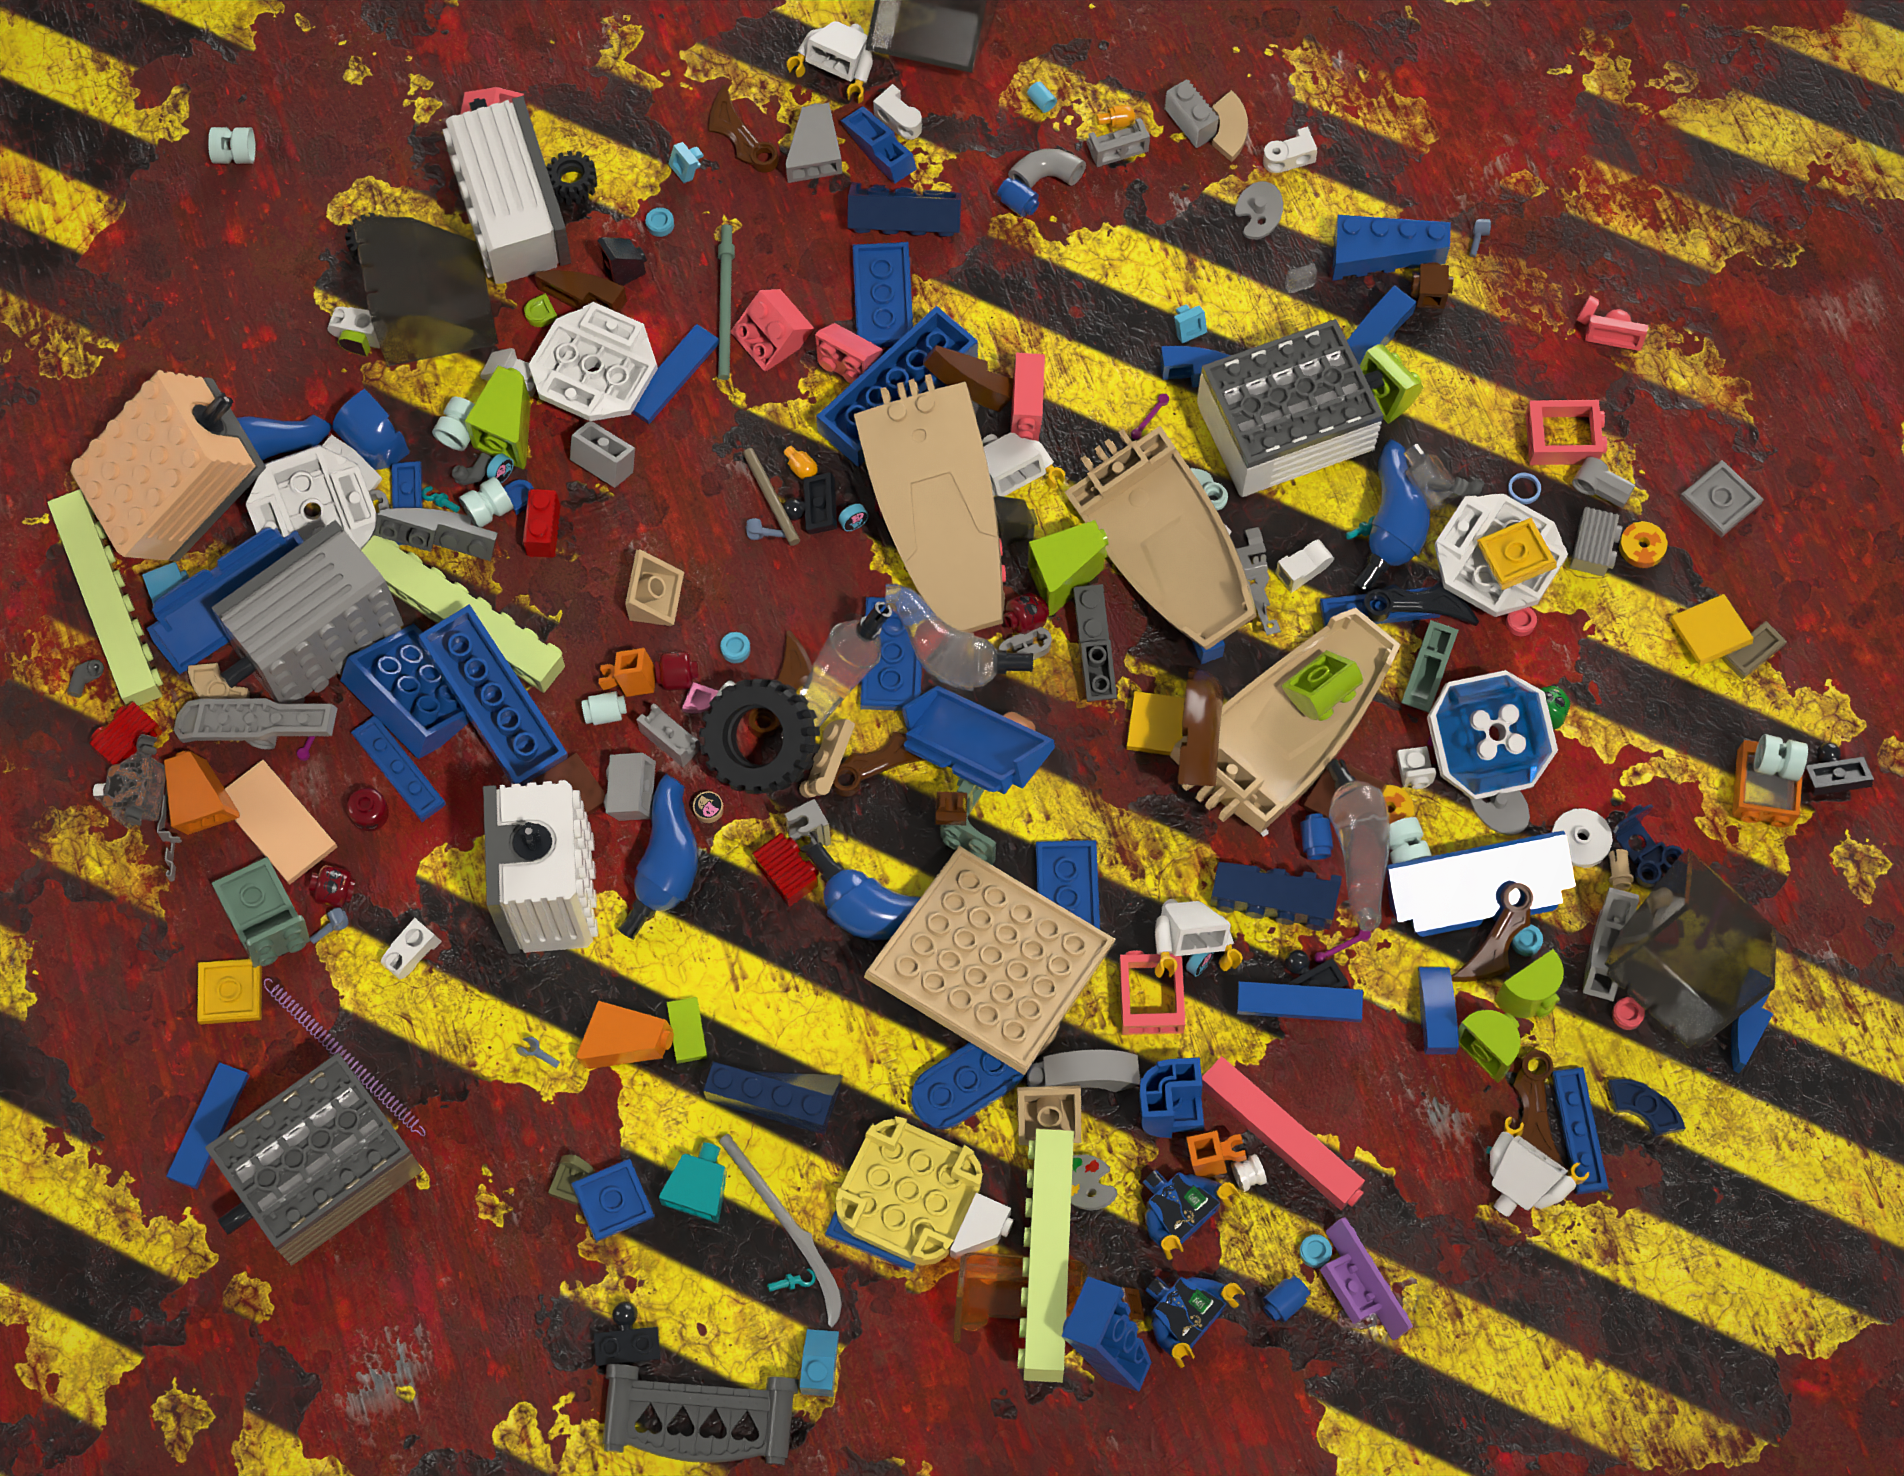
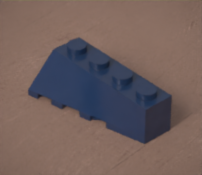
[848,182,962,236]
[1210,862,1342,931]
[703,1062,843,1135]

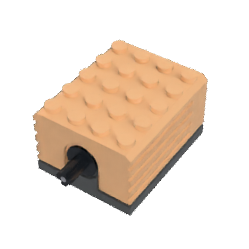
[70,370,266,561]

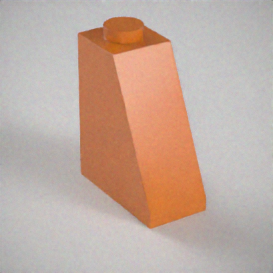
[164,751,240,835]
[576,1001,674,1069]

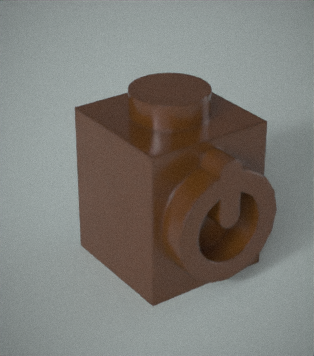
[1410,262,1454,309]

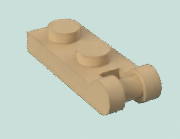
[799,719,855,798]

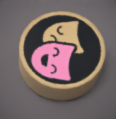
[693,791,724,823]

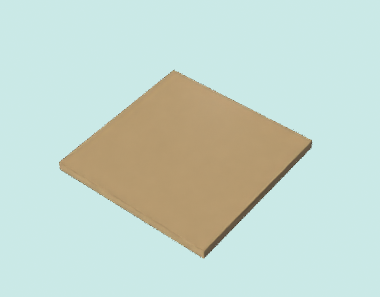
[864,846,1116,1075]

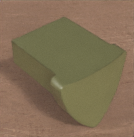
[548,1155,596,1206]

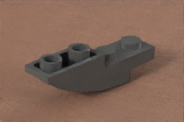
[374,508,498,561]
[1073,584,1117,702]

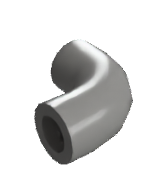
[1008,149,1086,188]

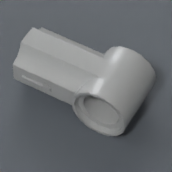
[1572,457,1636,508]

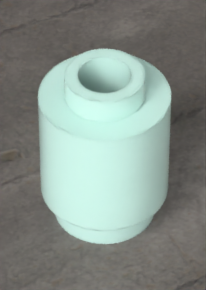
[582,691,627,726]

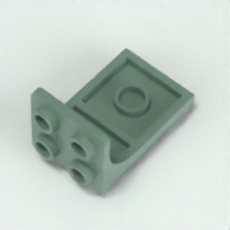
[940,777,996,865]
[211,857,310,968]

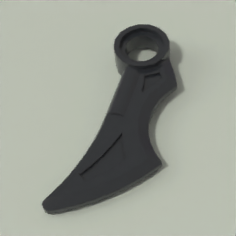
[1362,581,1479,626]

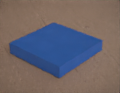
[571,1159,654,1243]

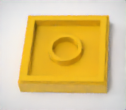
[1477,517,1557,590]
[1671,594,1754,666]
[1126,691,1185,755]
[197,959,262,1024]

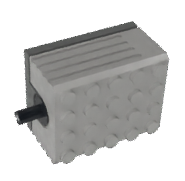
[212,520,404,704]

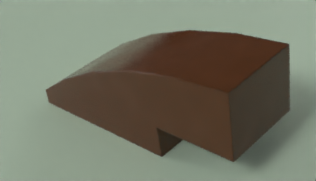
[535,270,627,313]
[923,345,1013,412]

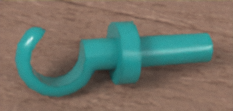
[422,486,460,513]
[1345,515,1376,540]
[767,1268,816,1292]

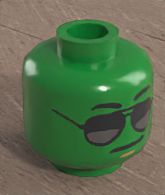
[1539,686,1571,730]

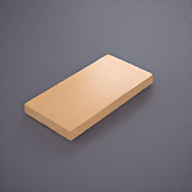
[225,760,337,885]

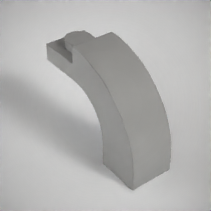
[1583,887,1639,1001]
[1027,1050,1140,1092]

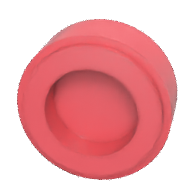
[1576,295,1599,325]
[1506,607,1537,636]
[1612,997,1645,1030]

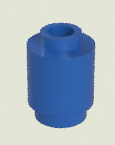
[997,177,1039,217]
[1300,814,1333,860]
[1263,1275,1310,1323]

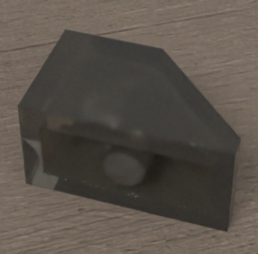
[994,496,1038,547]

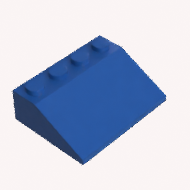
[340,624,471,759]

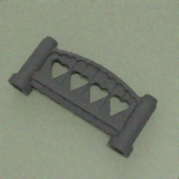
[602,1364,799,1466]

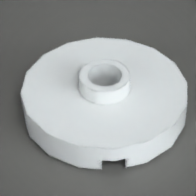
[1552,809,1613,868]

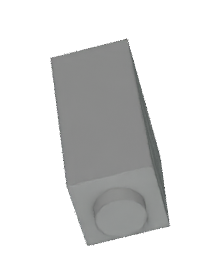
[786,103,842,183]

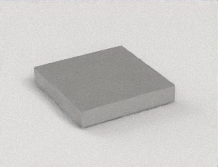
[1680,460,1764,538]

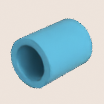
[1027,81,1057,113]

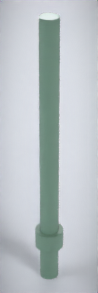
[718,224,735,380]

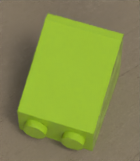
[465,365,531,469]
[1028,520,1109,616]

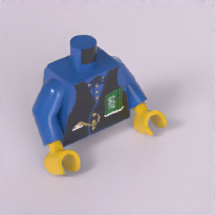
[1143,1170,1240,1260]
[1146,1277,1245,1368]

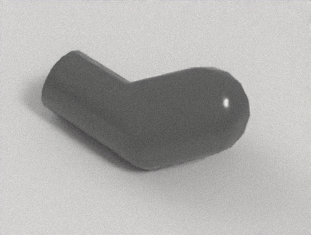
[452,453,492,486]
[67,660,104,698]

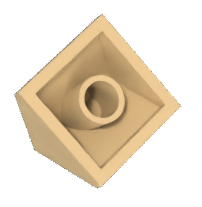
[625,549,684,626]
[1017,1085,1081,1145]

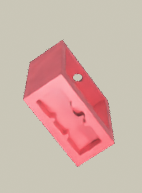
[1010,353,1045,442]
[1525,400,1607,465]
[1119,951,1185,1035]

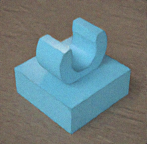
[668,142,704,183]
[1174,304,1207,343]

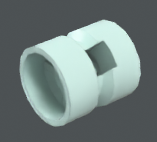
[208,127,256,164]
[432,396,475,451]
[459,477,514,528]
[1754,734,1808,782]
[1381,817,1432,864]

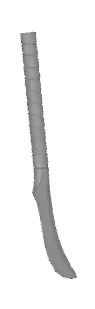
[719,1134,842,1328]

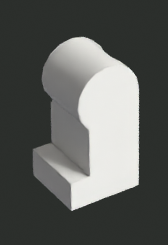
[873,84,922,140]
[1263,126,1317,173]
[327,307,388,348]
[1275,540,1334,593]
[381,918,442,980]

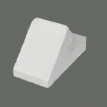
[480,348,536,397]

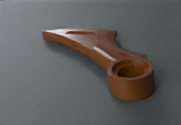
[709,85,779,173]
[748,631,815,739]
[832,732,927,797]
[1451,882,1534,982]
[1513,1050,1566,1169]

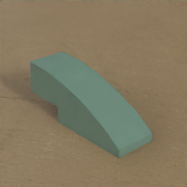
[1401,620,1459,713]

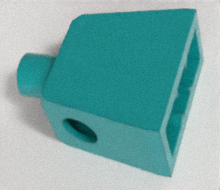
[659,1142,727,1223]

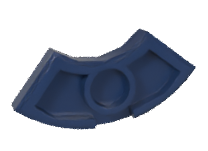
[1607,1079,1686,1137]

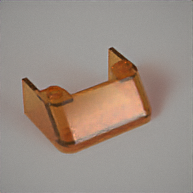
[953,1252,1088,1343]

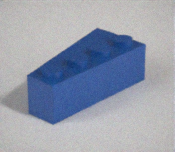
[1332,215,1451,281]
[1062,1276,1152,1392]

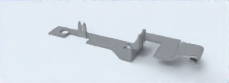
[1236,527,1281,635]
[157,775,182,882]

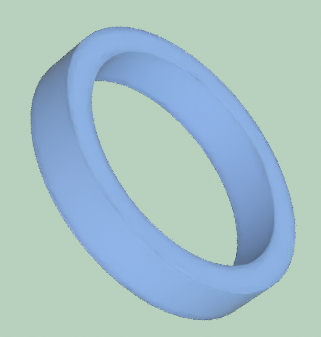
[1508,473,1541,504]

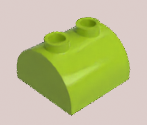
[1360,344,1423,424]
[1281,650,1363,721]
[1494,949,1564,1019]
[1458,1010,1521,1083]

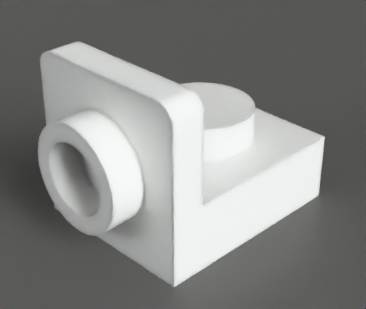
[1396,746,1436,789]

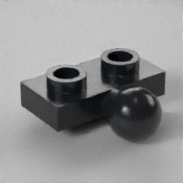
[783,472,837,535]
[1804,742,1874,796]
[1285,949,1349,988]
[594,1301,661,1366]

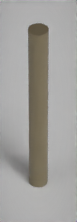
[743,448,800,546]

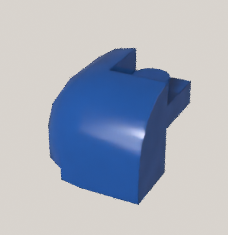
[333,388,410,470]
[1139,1057,1204,1138]

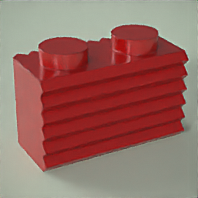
[523,489,561,558]
[89,701,162,773]
[752,833,819,907]

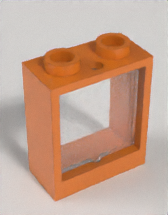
[1732,740,1802,828]

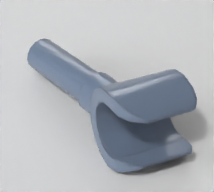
[1469,219,1491,257]
[746,518,786,540]
[310,908,348,944]
[516,1037,560,1068]

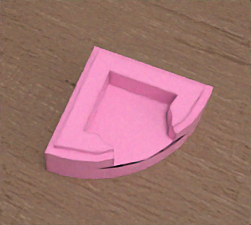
[682,682,718,713]

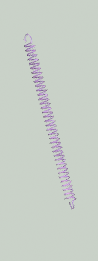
[264,978,425,1136]

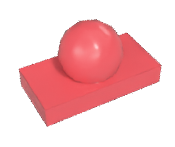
[1585,309,1648,351]

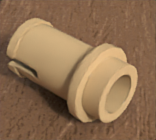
[1608,849,1634,890]

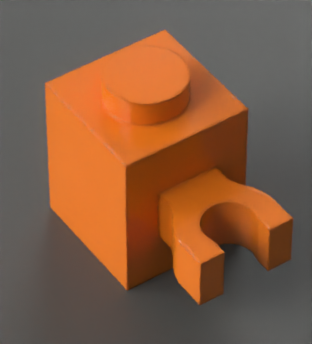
[599,648,656,697]
[1186,1131,1247,1178]

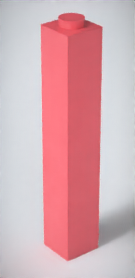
[1202,1056,1365,1210]

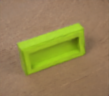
[667,997,707,1064]

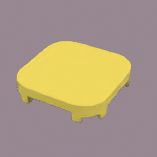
[836,1116,983,1265]

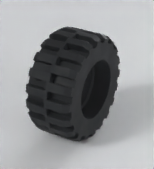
[699,679,820,794]

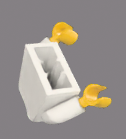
[787,22,873,104]
[982,433,1065,517]
[1155,899,1243,978]
[1490,1117,1589,1217]

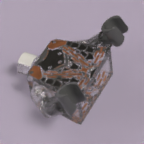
[1403,444,1485,510]
[93,734,166,829]

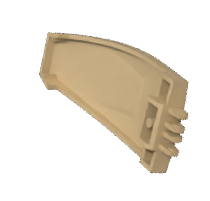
[854,374,1005,639]
[1065,426,1257,650]
[1170,608,1401,833]

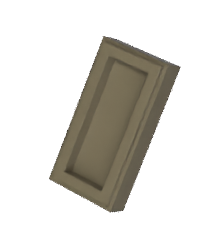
[1722,621,1787,680]

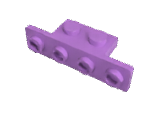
[1320,1217,1413,1340]

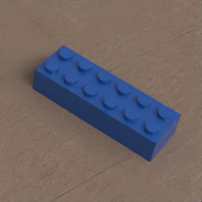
[816,306,978,467]
[418,604,567,786]

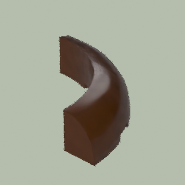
[1178,668,1224,787]

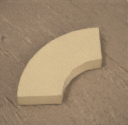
[1212,90,1248,162]
[188,663,250,699]

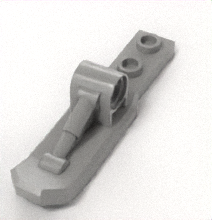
[174,698,337,749]

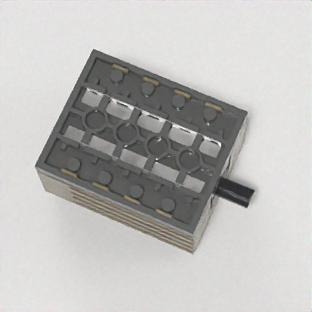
[205,1052,423,1266]

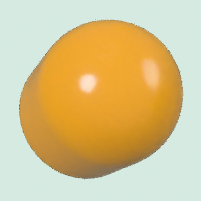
[1096,105,1135,128]
[784,446,818,480]

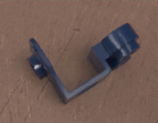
[1613,804,1686,888]

